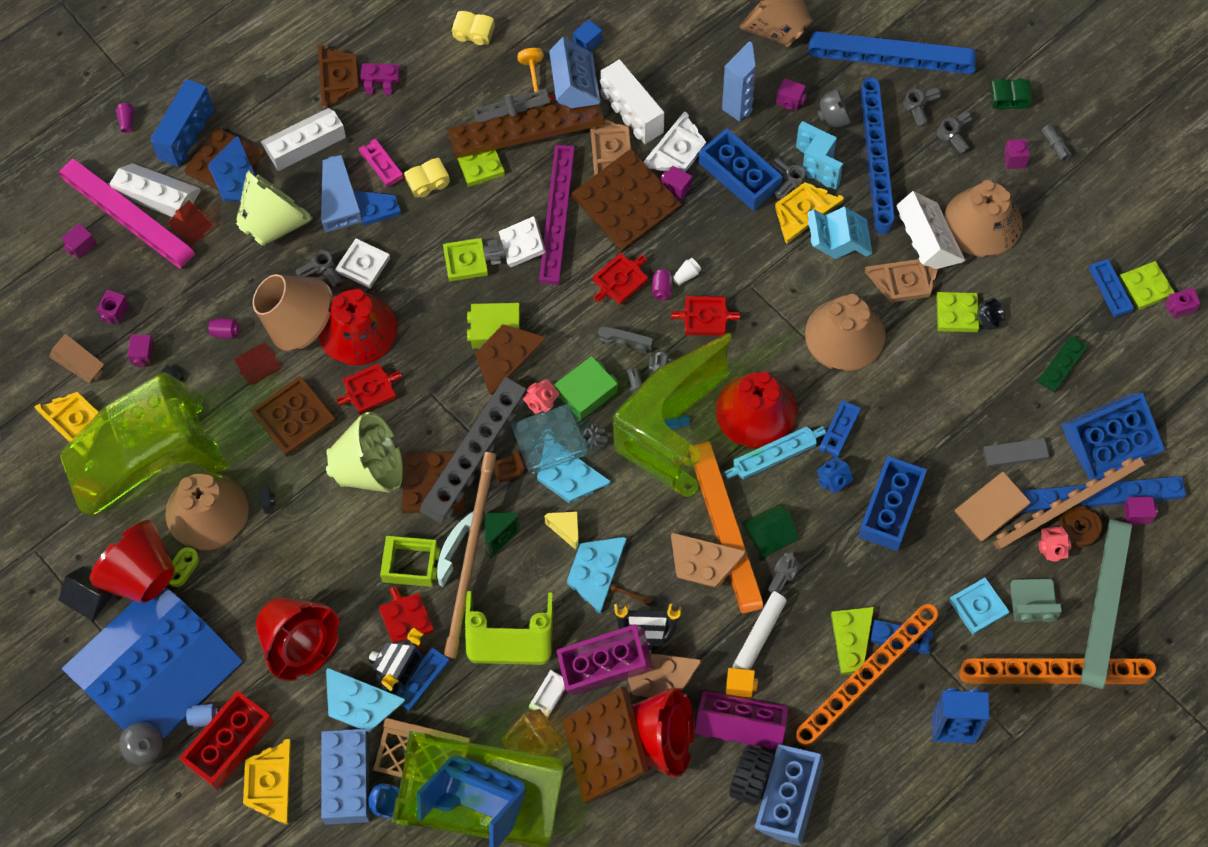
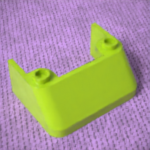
[465,591,554,665]

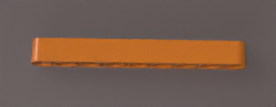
[689,441,763,614]
[796,604,938,748]
[959,659,1156,684]

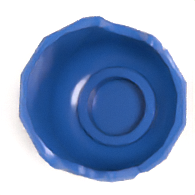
[368,783,401,818]

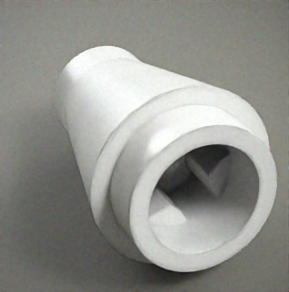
[672,258,701,286]

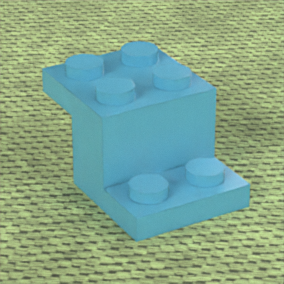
[796,121,843,189]
[808,206,873,259]

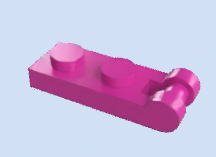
[358,139,403,188]

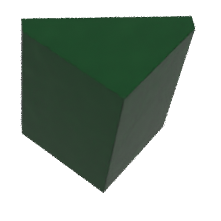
[742,504,799,558]
[485,513,521,559]

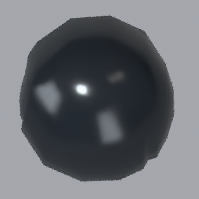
[977,298,1005,330]

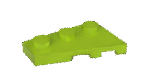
[831,607,874,675]

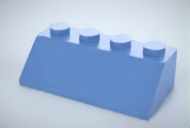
[549,37,600,108]
[722,41,756,122]
[755,744,824,846]

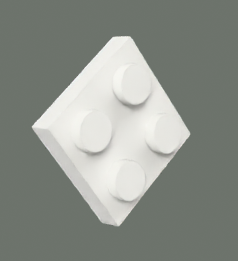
[499,216,546,267]
[336,239,390,288]

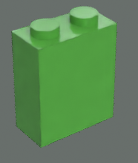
[554,356,618,421]

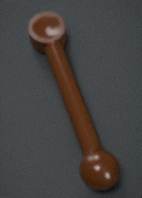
[610,584,652,605]

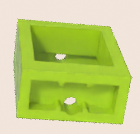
[380,536,441,587]

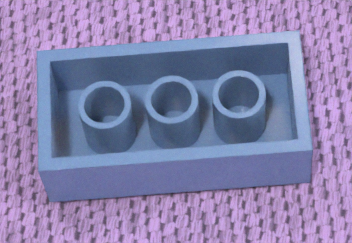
[321,729,369,825]

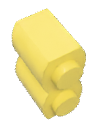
[452,11,495,45]
[404,158,450,198]

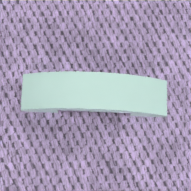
[437,511,484,587]

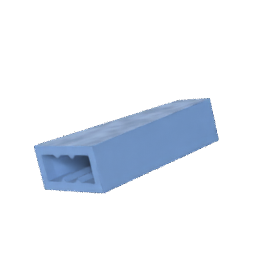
[321,155,362,233]

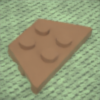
[590,120,631,176]
[865,259,938,302]
[671,533,748,589]
[628,654,702,697]

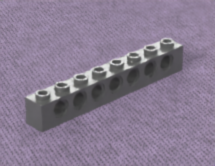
[420,377,526,524]

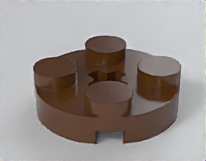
[1058,506,1102,548]

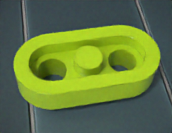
[169,547,199,587]

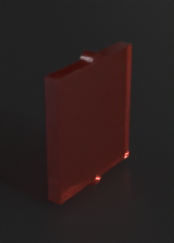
[167,200,213,247]
[234,342,280,386]

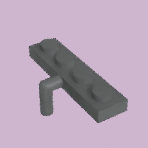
[473,88,550,122]

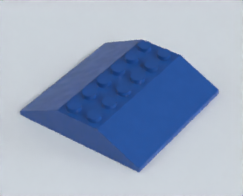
[61,587,243,740]

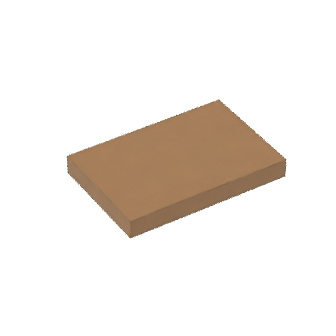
[954,472,1031,543]

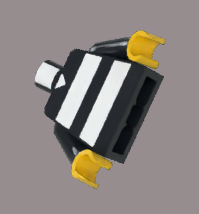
[614,602,681,654]
[369,628,424,691]

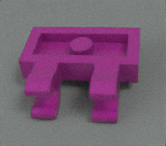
[360,63,400,95]

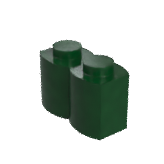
[990,78,1033,110]

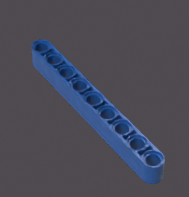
[808,32,977,74]
[860,77,894,235]

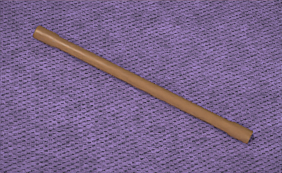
[444,452,497,659]

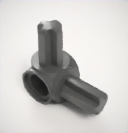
[903,88,940,127]
[937,111,972,153]
[771,158,805,199]
[296,250,342,288]
[768,552,802,594]

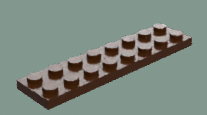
[448,103,605,159]

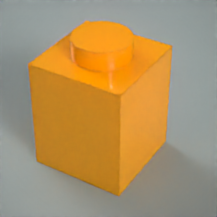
[726,668,758,698]

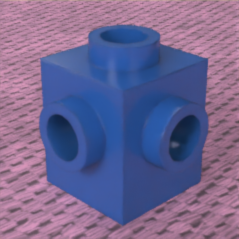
[817,457,853,493]

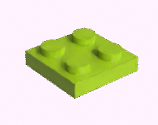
[457,149,505,187]
[443,238,488,282]
[1119,261,1175,310]
[936,292,979,332]

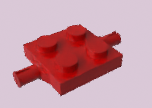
[592,253,648,305]
[671,296,740,336]
[336,363,402,415]
[379,586,434,652]

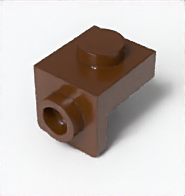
[494,451,526,483]

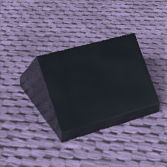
[58,566,113,621]

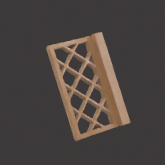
[373,718,472,783]

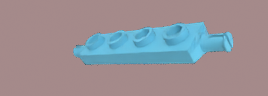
[724,426,826,480]

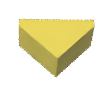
[545,512,579,550]

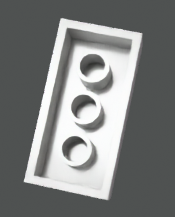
[600,59,664,144]

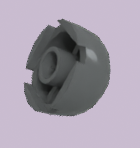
[817,89,852,128]
[119,722,164,766]

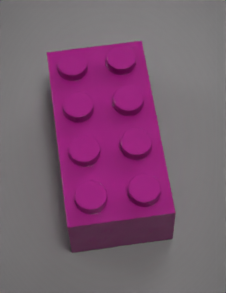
[556,624,654,695]

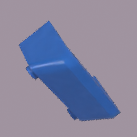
[417,756,525,847]

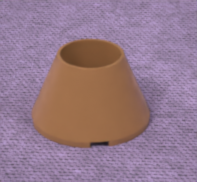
[253,274,333,352]

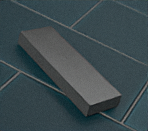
[983,438,1049,468]

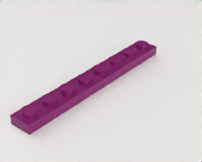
[539,145,574,285]

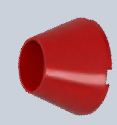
[90,520,175,604]
[255,597,340,681]
[632,688,694,777]

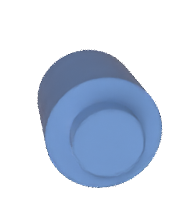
[186,704,220,727]

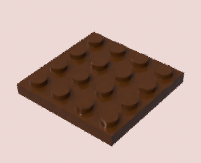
[571,149,681,252]
[563,687,649,803]

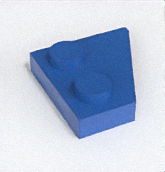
[354,191,401,226]

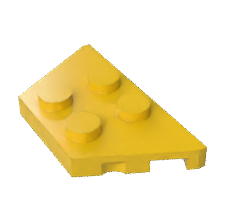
[775,182,844,243]
[35,392,106,459]
[243,739,291,824]

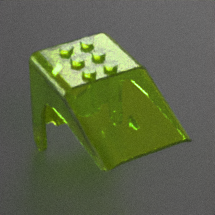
[613,333,731,497]
[60,372,228,516]
[391,731,563,847]

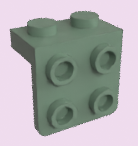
[1010,579,1061,623]

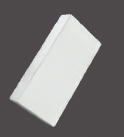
[529,670,565,718]

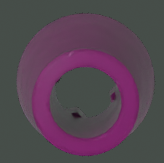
[116,103,135,133]

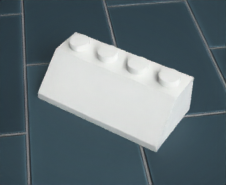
[261,108,346,171]
[110,163,201,221]
[896,191,965,269]

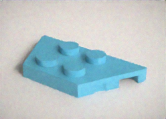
[537,437,610,504]
[567,537,626,614]
[326,668,405,733]

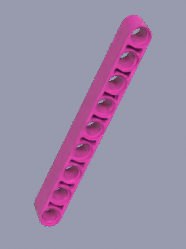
[58,159,195,269]

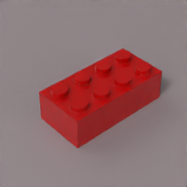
[179,690,274,791]

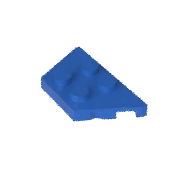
[208,136,256,202]

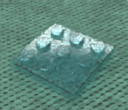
[511,404,588,475]

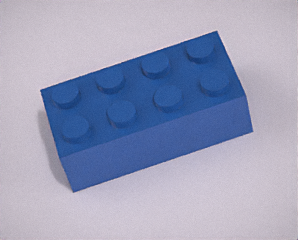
[150,79,214,167]
[699,128,782,211]
[858,456,927,552]
[931,688,989,744]

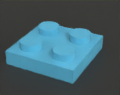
[949,578,1009,635]

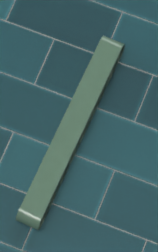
[1080,519,1132,689]

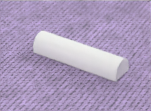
[732,591,787,670]

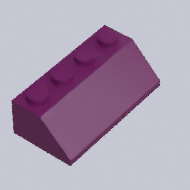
[695,690,788,750]

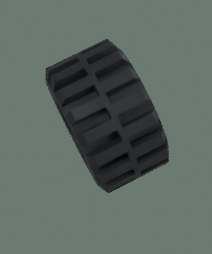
[729,744,774,806]

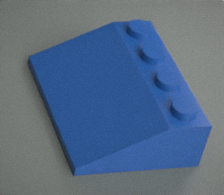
[1061,392,1165,481]

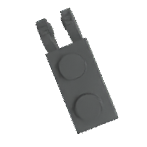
[597,327,654,353]

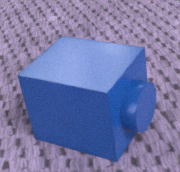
[573,20,602,51]

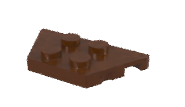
[318,45,359,110]
[475,324,545,395]

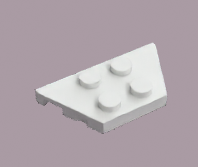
[644,111,706,172]

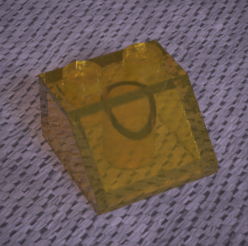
[500,709,565,774]

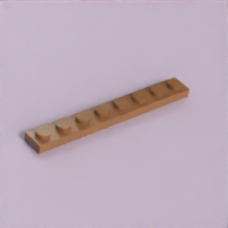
[992,457,1145,550]

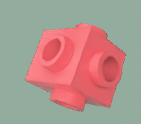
[523,379,560,414]
[1039,526,1071,561]

